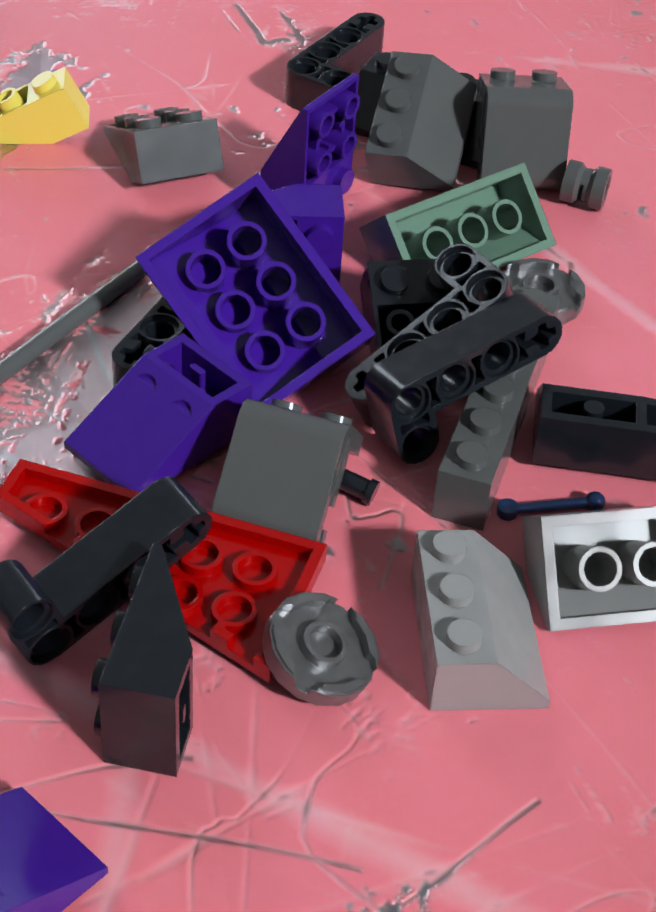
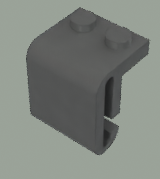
[476,67,573,191]
[211,398,364,543]

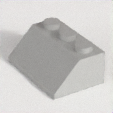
[522,505,656,631]
[411,530,550,711]

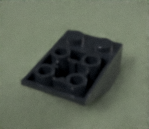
[360,259,446,355]
[91,543,193,777]

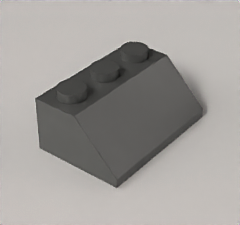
[365,51,478,191]

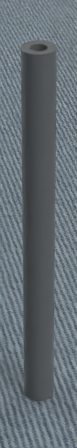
[0,261,146,386]

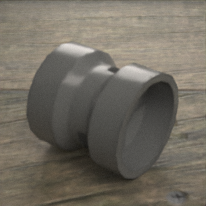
[559,159,613,211]

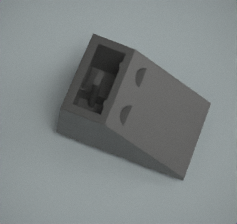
[103,107,224,184]

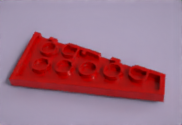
[0,459,327,683]

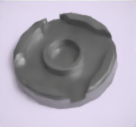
[503,258,585,325]
[261,592,379,706]

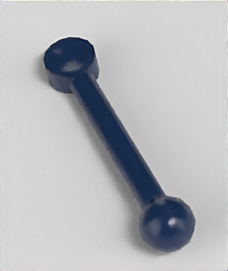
[497,491,606,521]

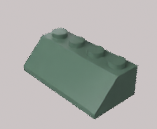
[359,162,556,268]

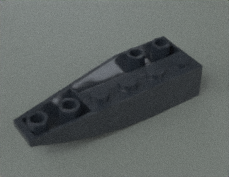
[531,383,656,481]

